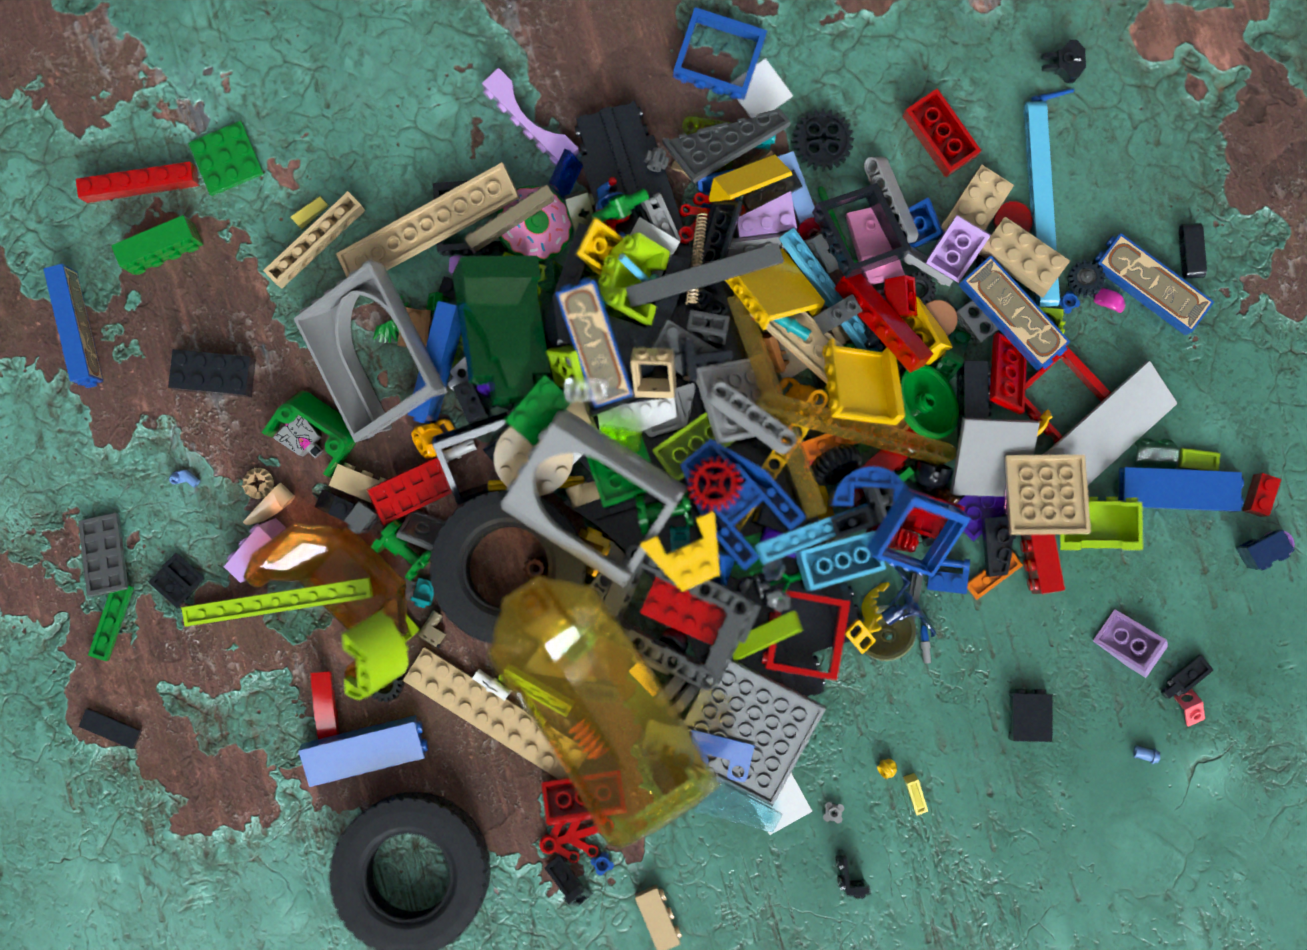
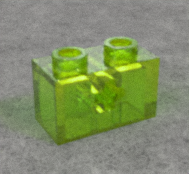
[600,424,643,452]

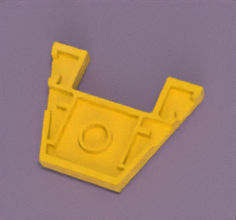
[640,511,719,591]

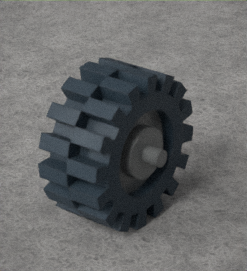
[1068,260,1105,298]

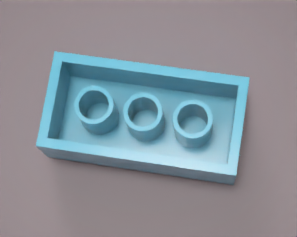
[795,531,886,591]

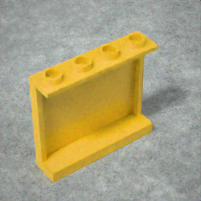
[725,248,825,330]
[822,338,905,425]

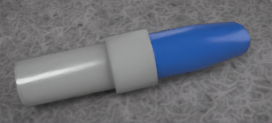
[920,626,931,664]

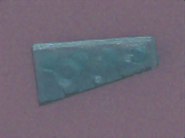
[694,777,782,832]

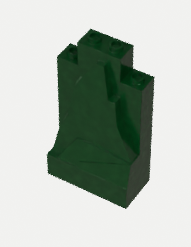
[452,255,551,407]

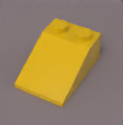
[576,218,624,275]
[902,297,953,365]

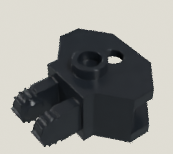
[1041,40,1086,84]

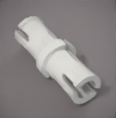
[437,438,477,462]
[472,668,512,701]

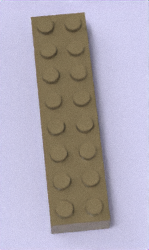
[465,185,554,254]

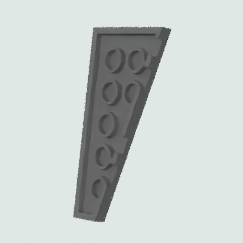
[662,108,790,183]

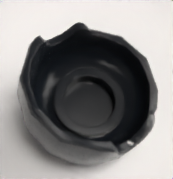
[659,627,689,653]

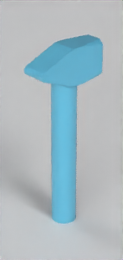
[618,254,660,283]

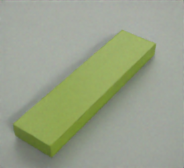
[733,611,802,660]

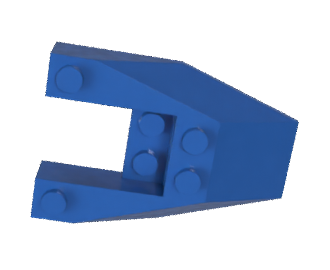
[680,439,805,571]

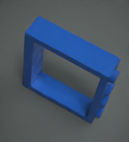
[673,7,767,100]
[867,487,971,577]

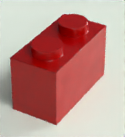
[884,275,918,318]
[1242,473,1281,517]

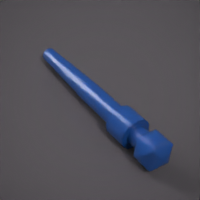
[1030,88,1075,102]

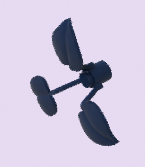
[881,565,936,637]

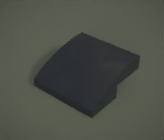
[148,553,205,609]

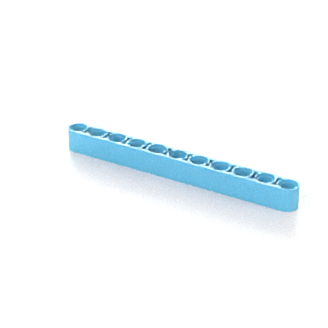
[1024,101,1060,307]

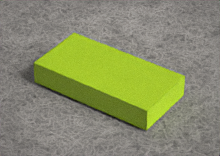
[1178,448,1221,471]

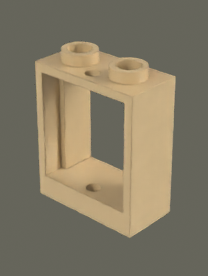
[631,348,677,398]

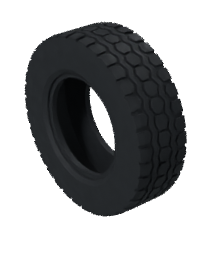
[430,490,586,645]
[329,792,491,950]

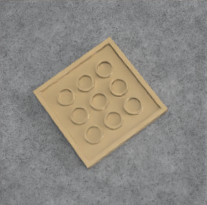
[1005,455,1091,535]

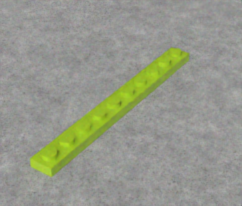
[181,577,373,627]

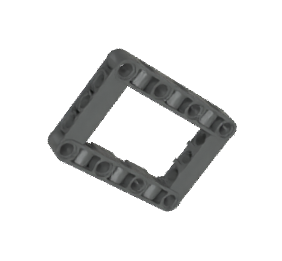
[594,544,755,690]

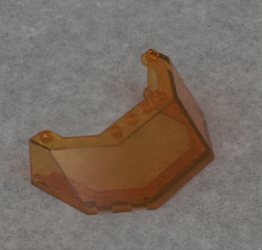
[243,522,407,679]

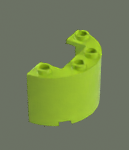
[599,232,670,325]
[1060,496,1143,550]
[342,611,408,700]

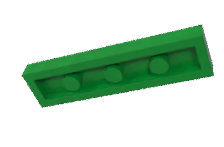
[88,585,134,662]

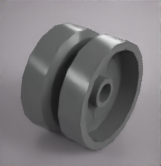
[654,674,700,718]

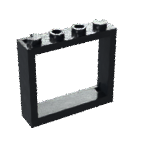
[433,180,508,257]
[812,183,911,279]
[432,411,510,505]

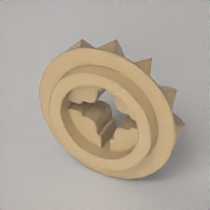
[242,468,274,499]

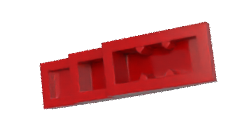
[310,671,339,739]

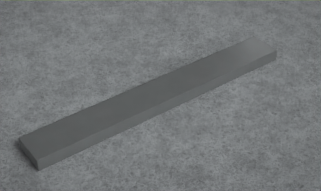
[626,243,784,308]

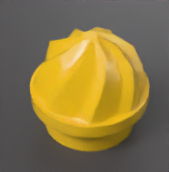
[877,759,897,779]

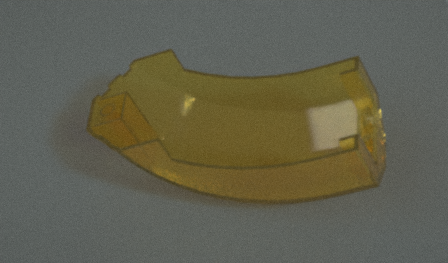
[488,576,723,850]

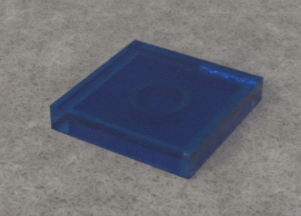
[549,148,582,199]

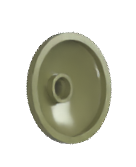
[860,605,917,661]

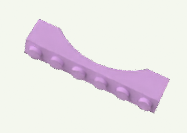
[482,68,579,169]

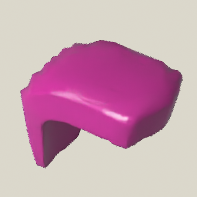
[1094,288,1125,313]

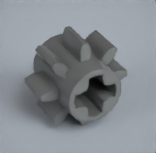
[644,148,669,172]

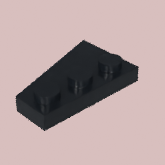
[981,516,1016,577]

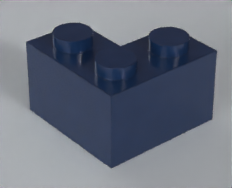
[1236,529,1295,571]

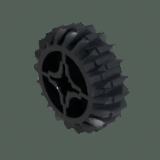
[810,443,862,486]

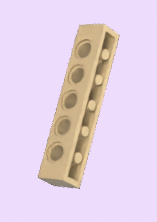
[263,192,366,289]

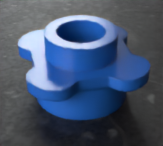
[1059,291,1080,314]
[591,852,614,875]

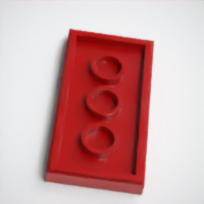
[989,333,1027,415]

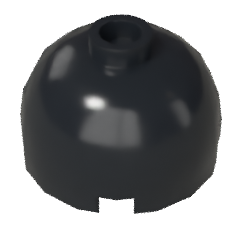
[914,458,954,492]

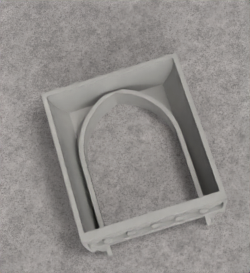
[294,259,447,443]
[500,409,688,588]

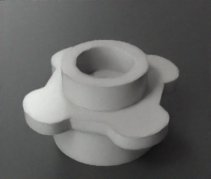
[823,802,844,823]

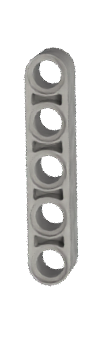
[864,156,918,243]
[708,382,796,454]

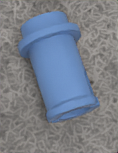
[1133,745,1161,764]

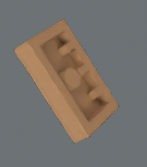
[397,307,432,348]

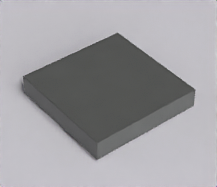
[396,510,445,551]

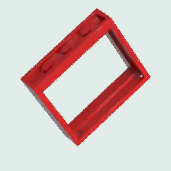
[1024,346,1111,445]
[762,589,850,681]

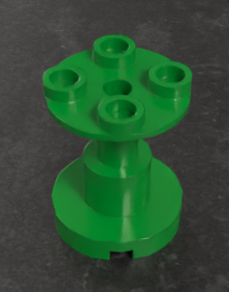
[636,489,694,535]
[371,519,432,581]

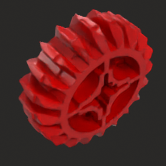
[688,457,742,512]
[866,523,919,553]

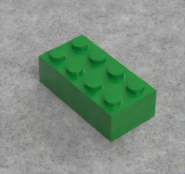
[111,215,204,275]

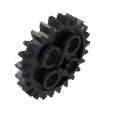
[792,109,854,172]

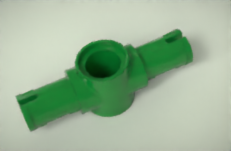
[591,189,649,222]

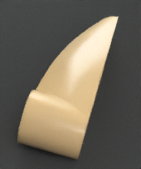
[566,482,600,508]
[243,483,295,525]

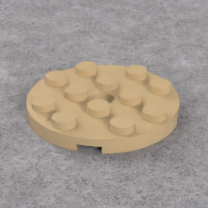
[494,426,573,496]

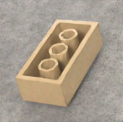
[941,165,1014,235]
[979,217,1070,298]

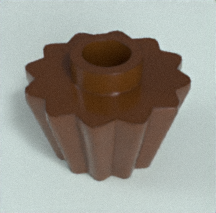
[934,487,960,504]
[523,555,549,582]

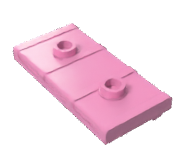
[846,208,905,285]

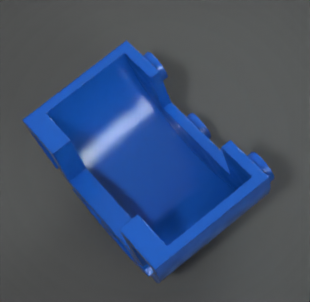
[827,467,913,510]

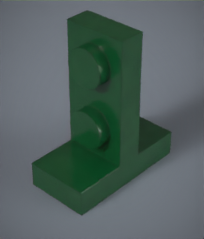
[934,328,971,382]

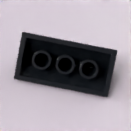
[693,200,742,283]

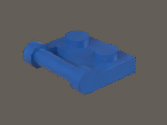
[927,558,970,594]

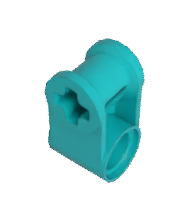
[670,525,690,551]

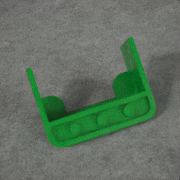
[261,391,357,478]

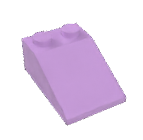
[926,215,991,283]
[1093,610,1168,678]

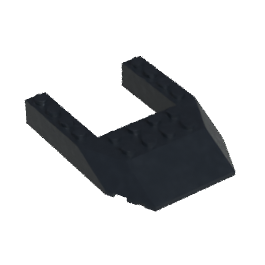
[544,223,691,395]

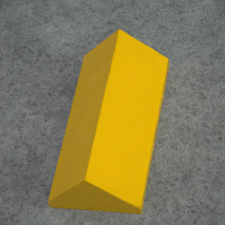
[709,154,792,202]

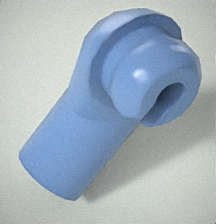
[169,470,200,488]

